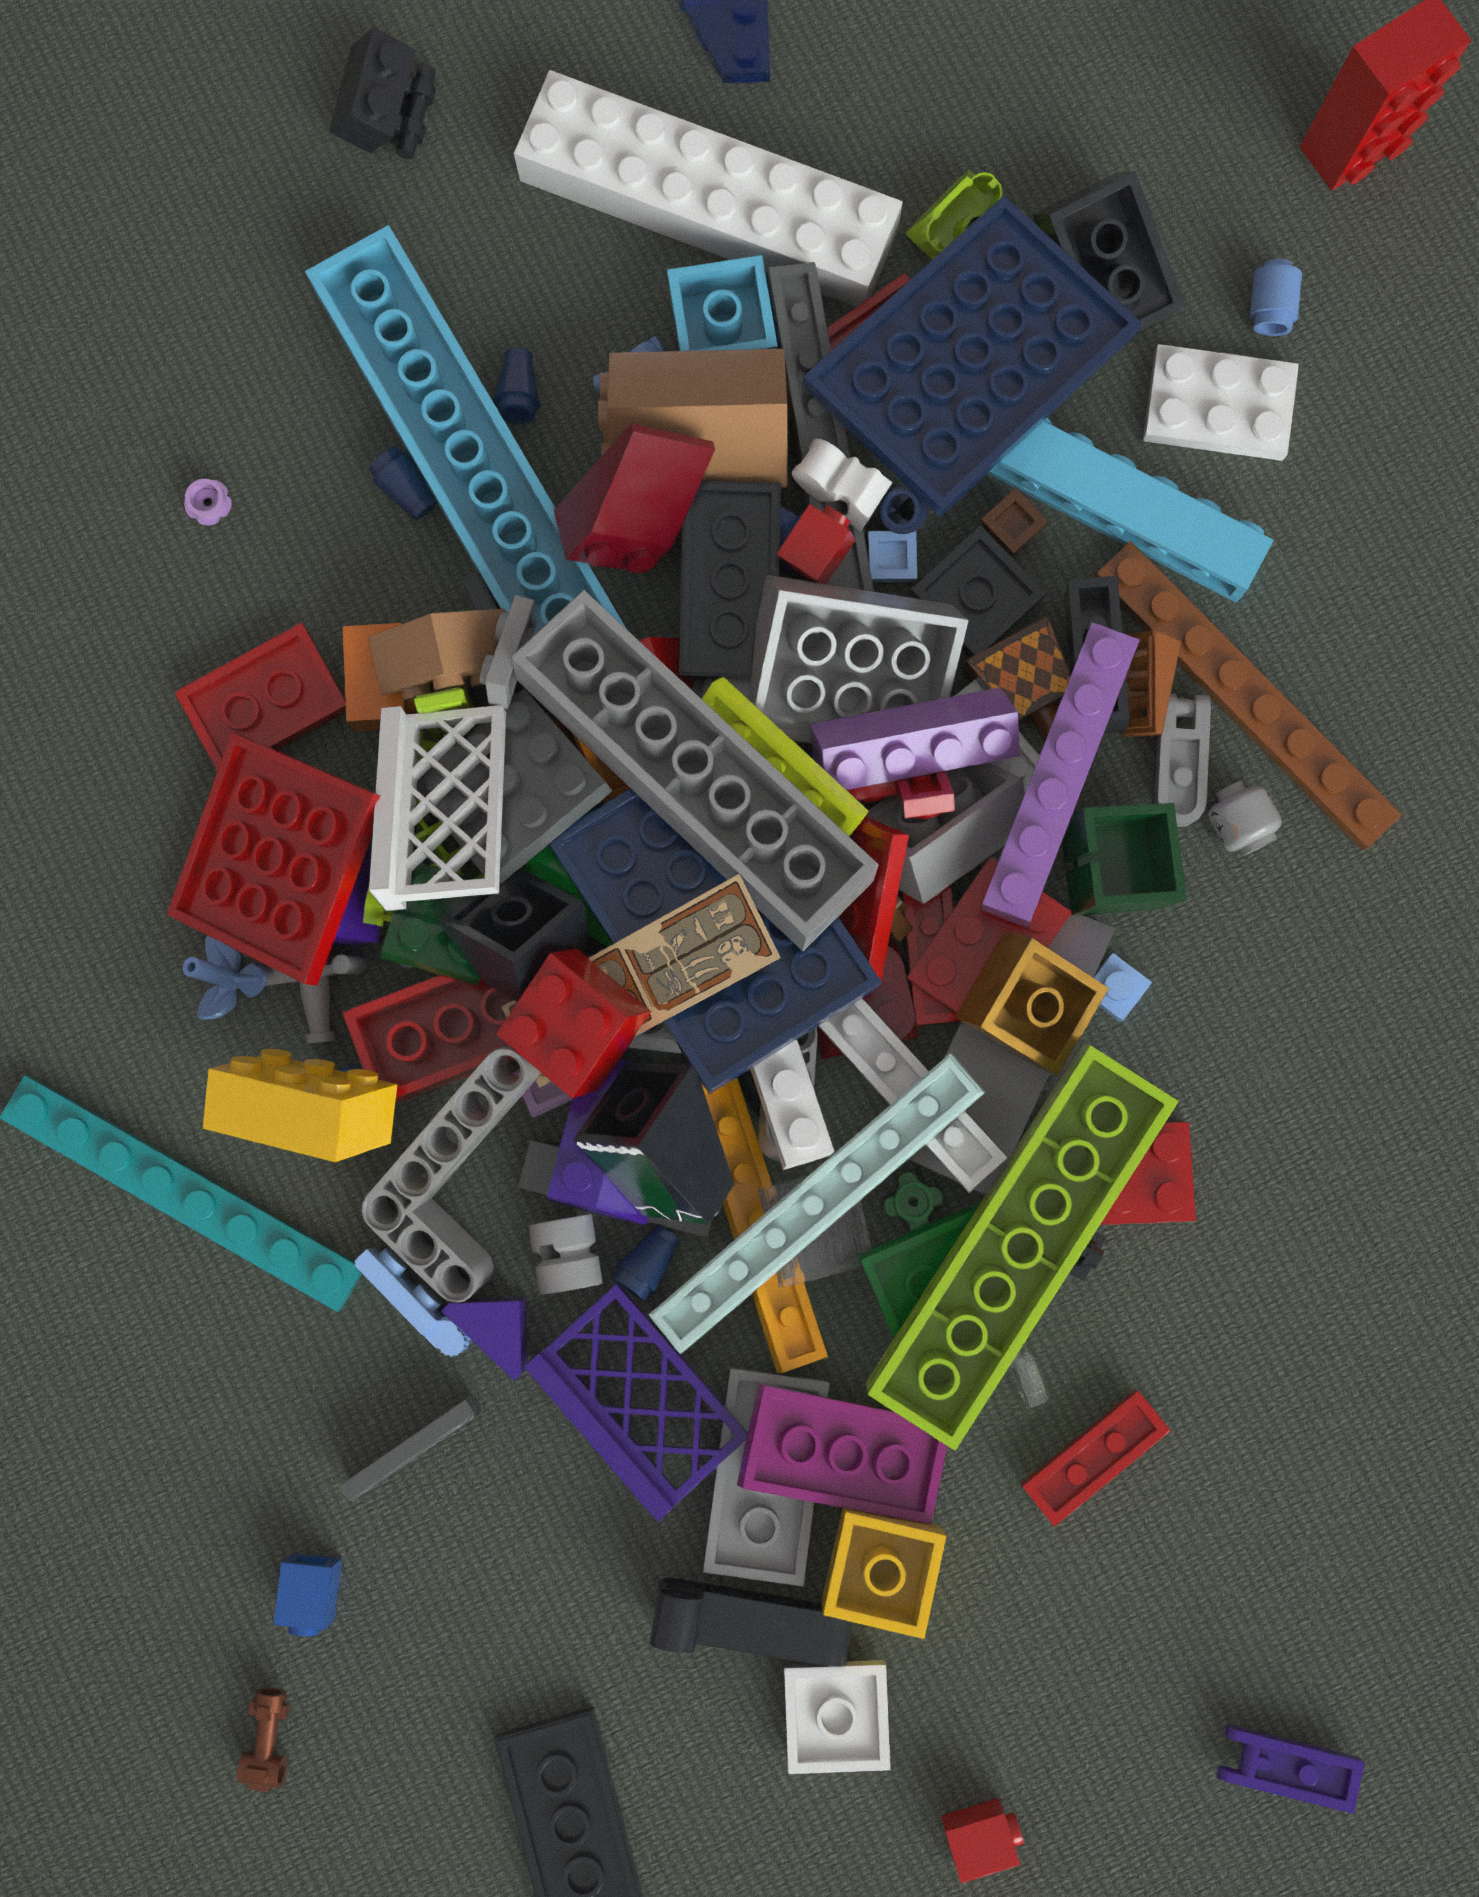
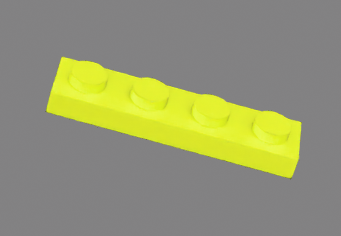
[702,677,869,837]

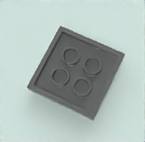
[416,689,612,885]

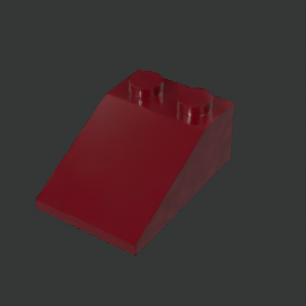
[554,423,715,573]

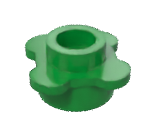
[884,1172,942,1230]

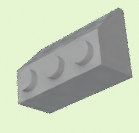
[866,762,1025,904]

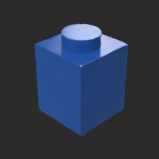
[274,1553,342,1636]

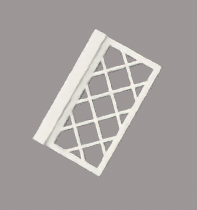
[369,705,506,911]

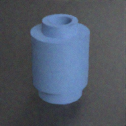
[1250,259,1302,336]

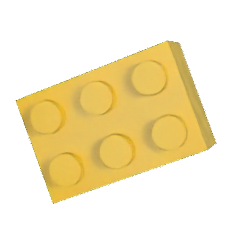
[203,1049,397,1162]

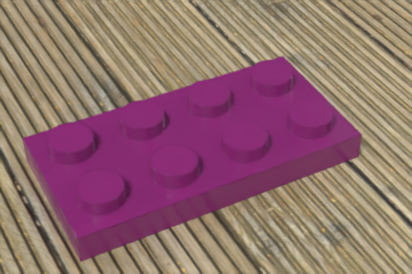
[737,1383,947,1524]

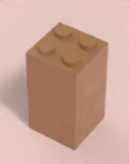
[598,349,787,488]

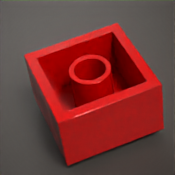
[496,949,652,1099]

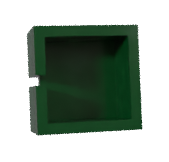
[1062,803,1187,916]

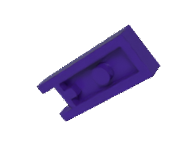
[1216,1725,1365,1814]

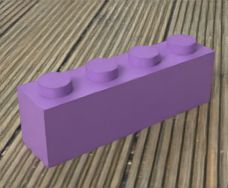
[809,687,1020,790]

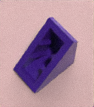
[442,1297,528,1381]

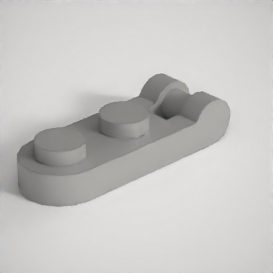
[1154,693,1211,827]

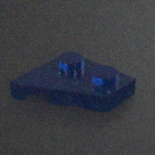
[679,0,770,83]

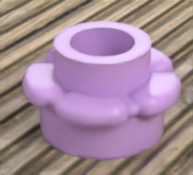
[184,479,232,526]

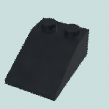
[1033,171,1185,330]

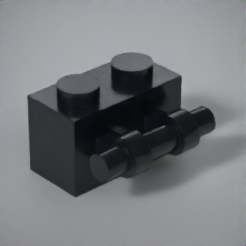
[329,27,436,159]

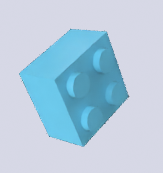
[667,255,777,351]

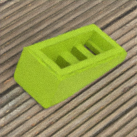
[414,687,478,741]

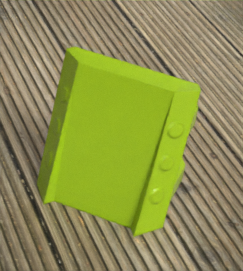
[905,169,1025,260]

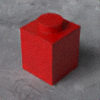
[777,504,856,584]
[941,1798,1024,1884]

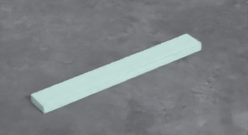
[649,1053,986,1354]

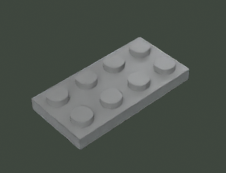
[703,1367,830,1586]

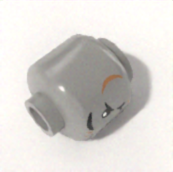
[1208,781,1282,857]

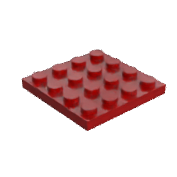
[166,733,381,986]

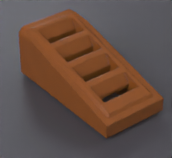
[1121,630,1181,737]

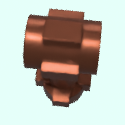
[237,1687,290,1792]

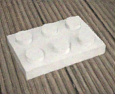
[1143,344,1299,461]

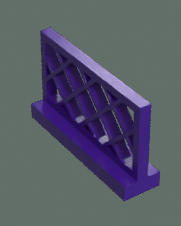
[524,1284,748,1522]

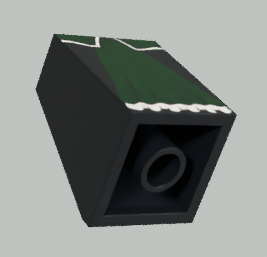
[573,1062,735,1225]

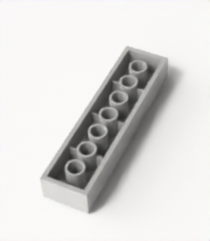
[511,590,879,951]

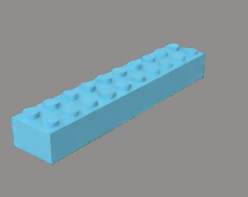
[305,225,626,636]

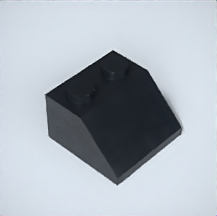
[439,868,590,1002]

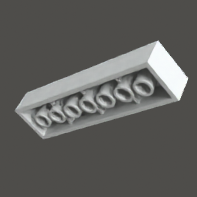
[514,70,903,307]

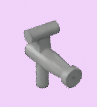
[265,955,368,1044]

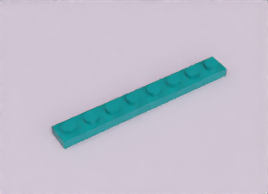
[0,1075,362,1312]

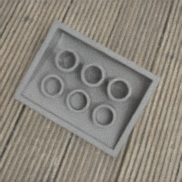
[749,575,969,743]

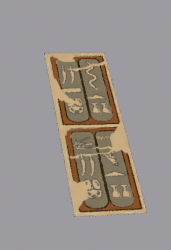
[502,874,781,1088]

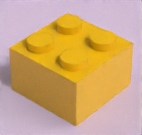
[821,1508,946,1639]

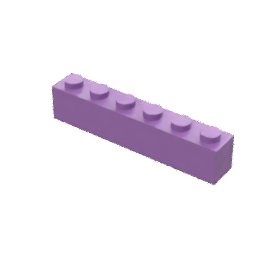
[981,622,1140,928]

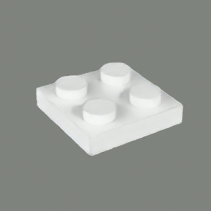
[784,1660,891,1774]

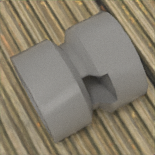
[528,1214,603,1295]

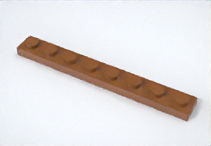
[1094,541,1402,851]

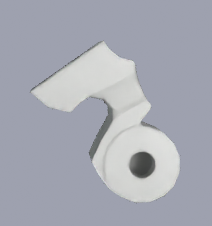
[792,439,892,532]

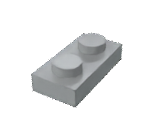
[480,595,536,709]

